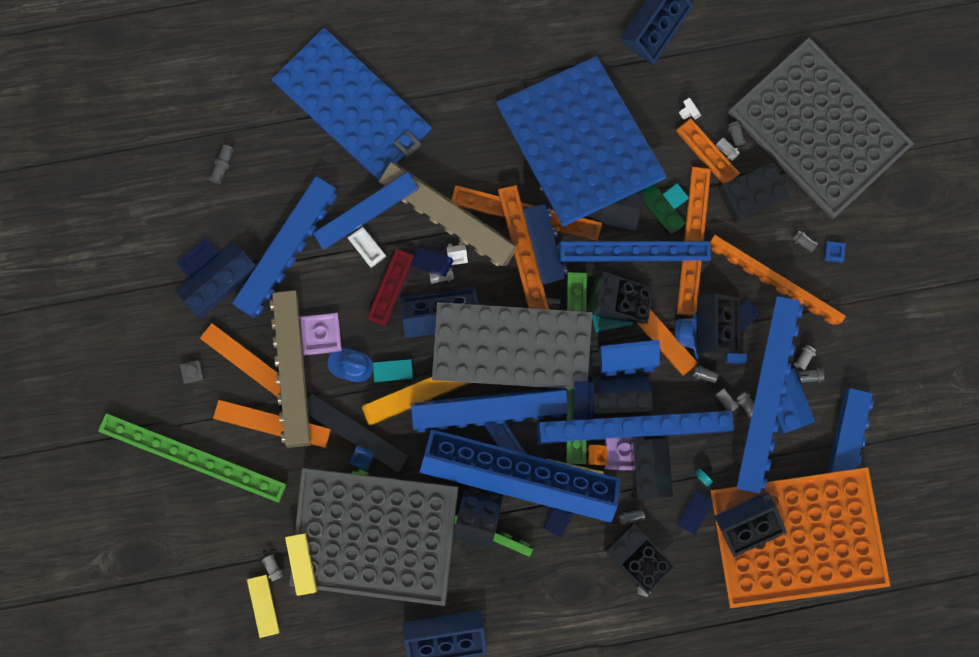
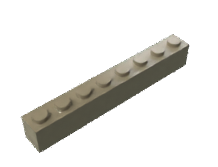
[379,162,519,267]
[270,290,311,448]

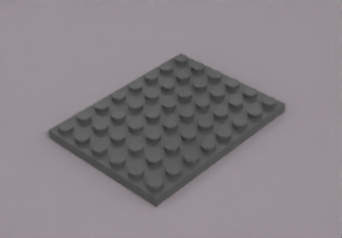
[728,38,914,220]
[289,468,459,606]

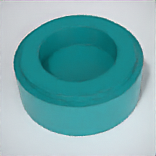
[694,468,713,486]

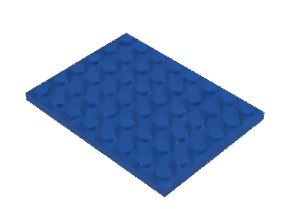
[496,56,666,227]

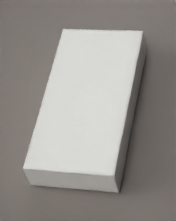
[348,226,386,268]

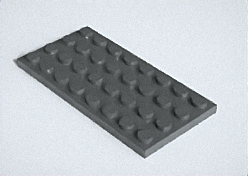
[432,302,592,390]

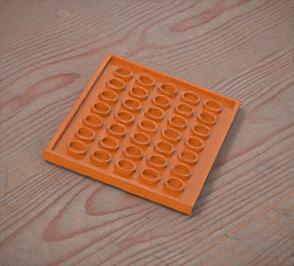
[711,467,890,608]

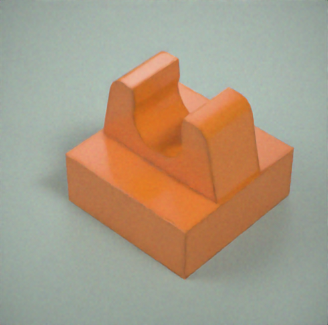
[586,445,607,466]

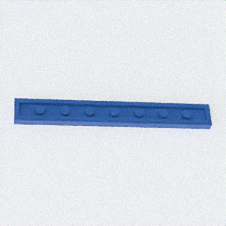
[559,241,711,262]

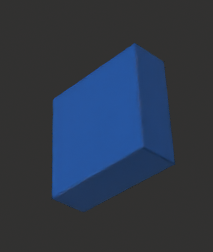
[824,241,846,263]
[724,353,747,364]
[349,445,375,472]

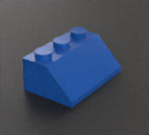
[598,340,660,376]
[758,368,815,435]

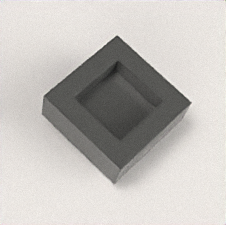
[394,131,421,158]
[180,360,204,384]

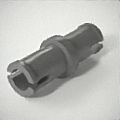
[209,145,234,184]

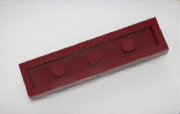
[367,249,414,327]

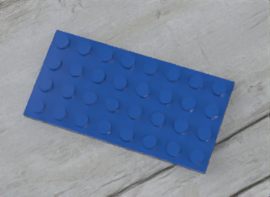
[272,28,432,181]

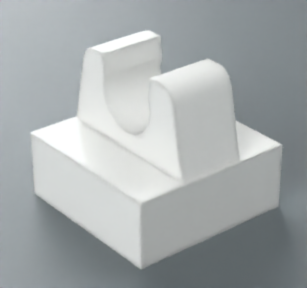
[679,98,702,120]
[446,242,468,266]

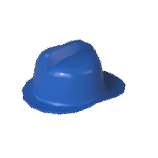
[675,313,699,359]
[327,348,373,382]

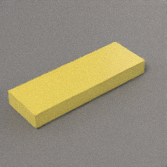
[285,533,317,596]
[247,575,280,638]

